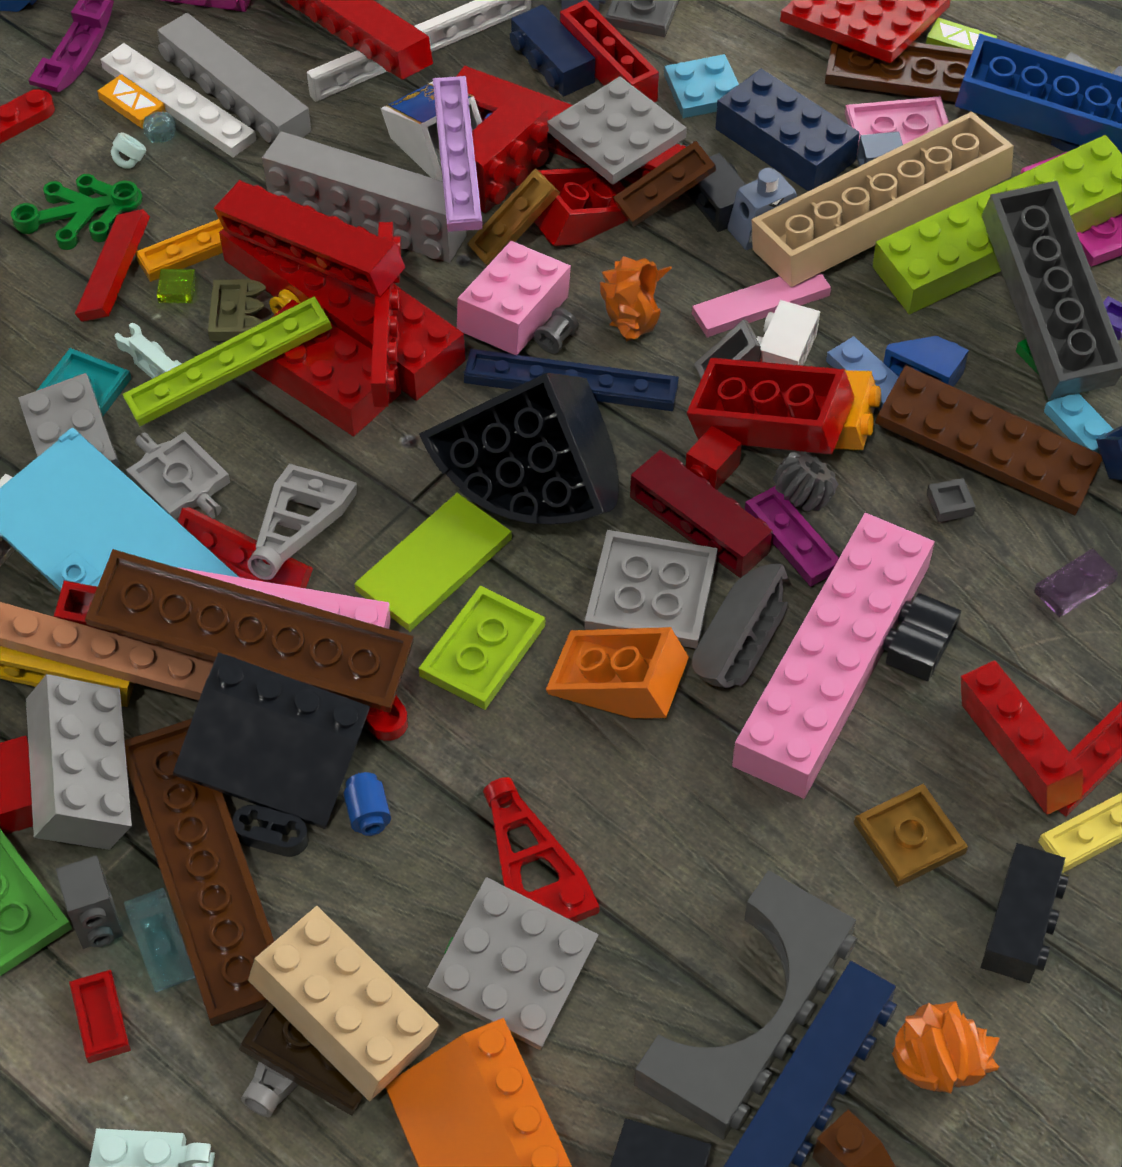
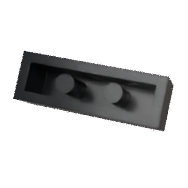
[980,843,1069,984]

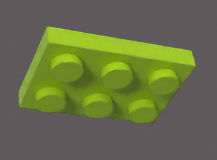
[418,585,545,710]

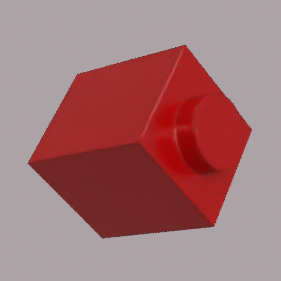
[685,426,742,490]

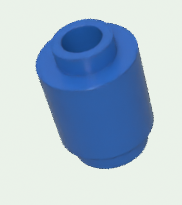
[343,772,391,836]

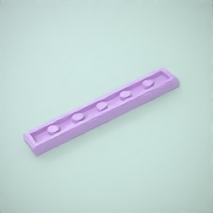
[433,76,482,232]

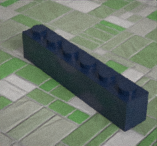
[723,960,897,1167]

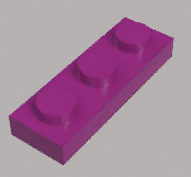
[745,486,839,587]

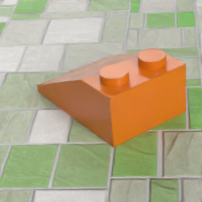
[546,627,689,718]

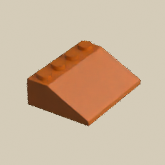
[385,1017,572,1167]

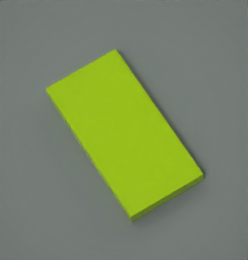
[354,492,512,632]

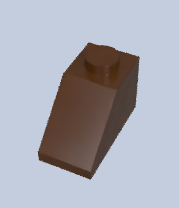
[812,1109,896,1167]

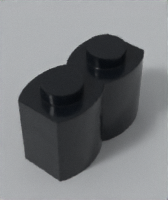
[883,593,962,681]

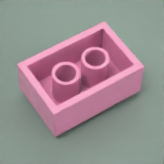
[457,241,571,356]

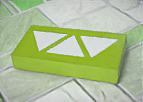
[926,17,997,50]

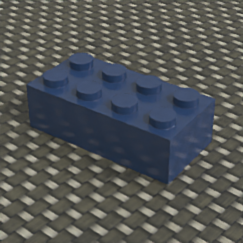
[715,68,860,191]

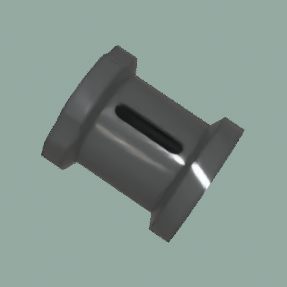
[534,307,579,354]

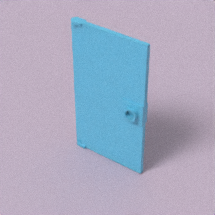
[0,428,240,592]

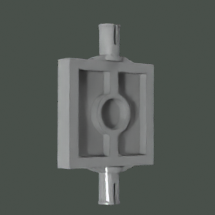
[126,431,230,519]

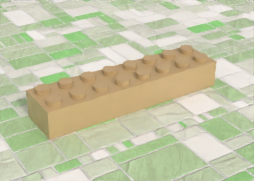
[751,111,1014,287]

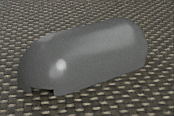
[692,564,788,688]

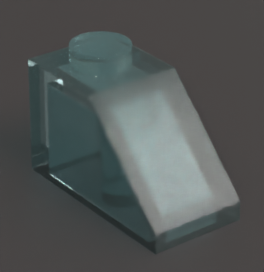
[123,887,195,993]

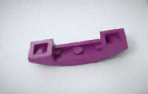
[28,0,114,92]

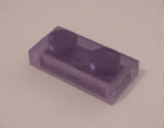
[1034,548,1118,618]

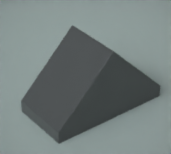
[694,319,761,379]

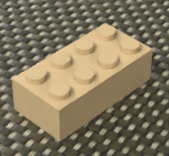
[248,906,439,1102]

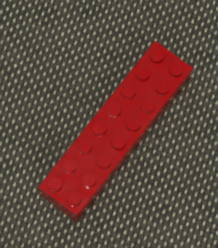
[219,229,466,401]

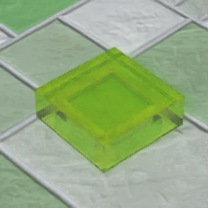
[157,269,196,303]

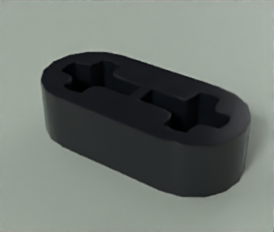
[232,805,309,857]

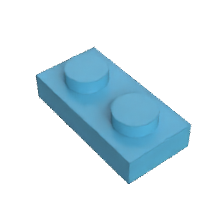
[1044,393,1114,454]

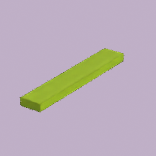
[122,296,332,427]

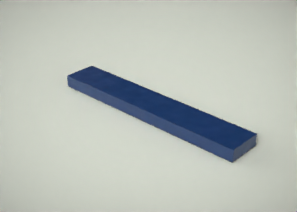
[464,349,679,411]

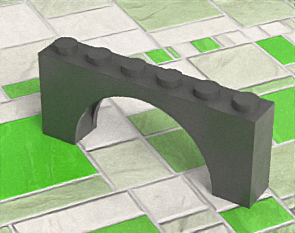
[634,870,857,1140]

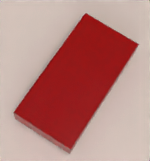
[69,969,131,1063]

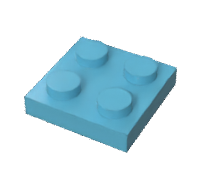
[664,54,739,118]

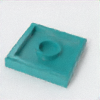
[36,348,132,416]

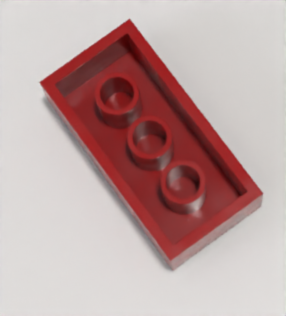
[252,299,401,437]
[687,358,855,455]

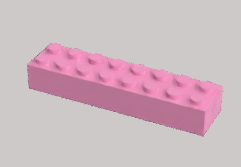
[732,513,935,799]

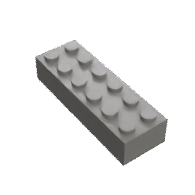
[262,131,467,263]

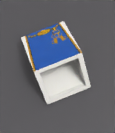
[381,81,482,181]

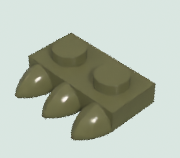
[208,279,266,341]

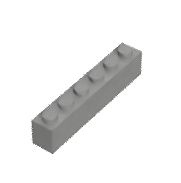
[157,13,312,143]

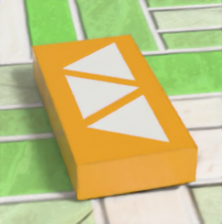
[97,74,166,129]

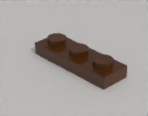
[613,141,716,227]

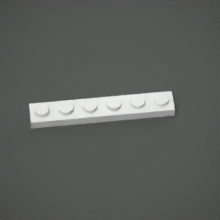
[100,43,257,158]

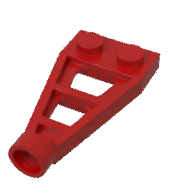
[483,777,600,923]

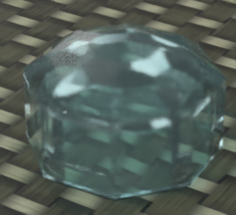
[143,111,176,143]

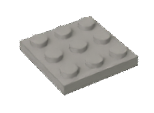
[548,76,687,184]
[584,530,718,649]
[427,877,599,1051]

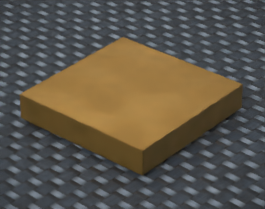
[854,783,968,887]

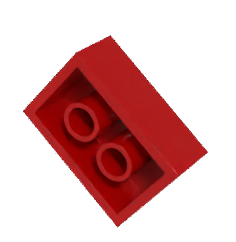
[472,92,549,214]

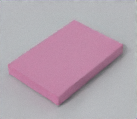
[845,96,949,153]

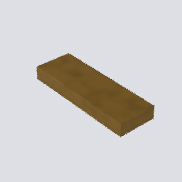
[467,168,560,266]

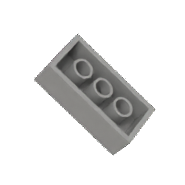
[26,674,132,850]

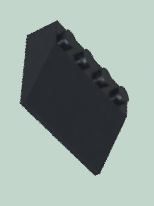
[173,652,370,829]

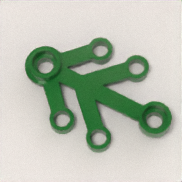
[11,174,143,250]

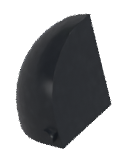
[419,373,619,524]

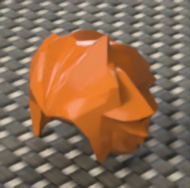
[600,256,672,342]
[892,1001,1000,1094]

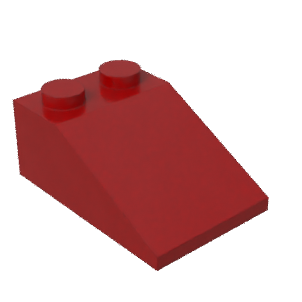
[534,168,628,246]

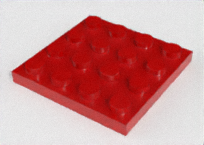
[780,0,951,63]

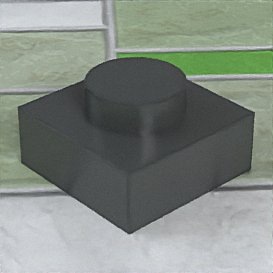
[927,478,975,522]

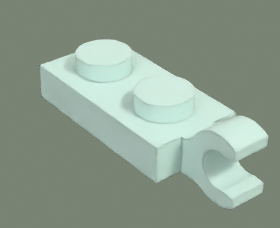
[115,323,182,379]
[89,1128,215,1167]

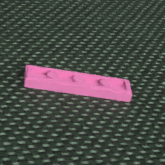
[692,273,831,337]

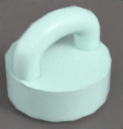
[111,132,147,169]

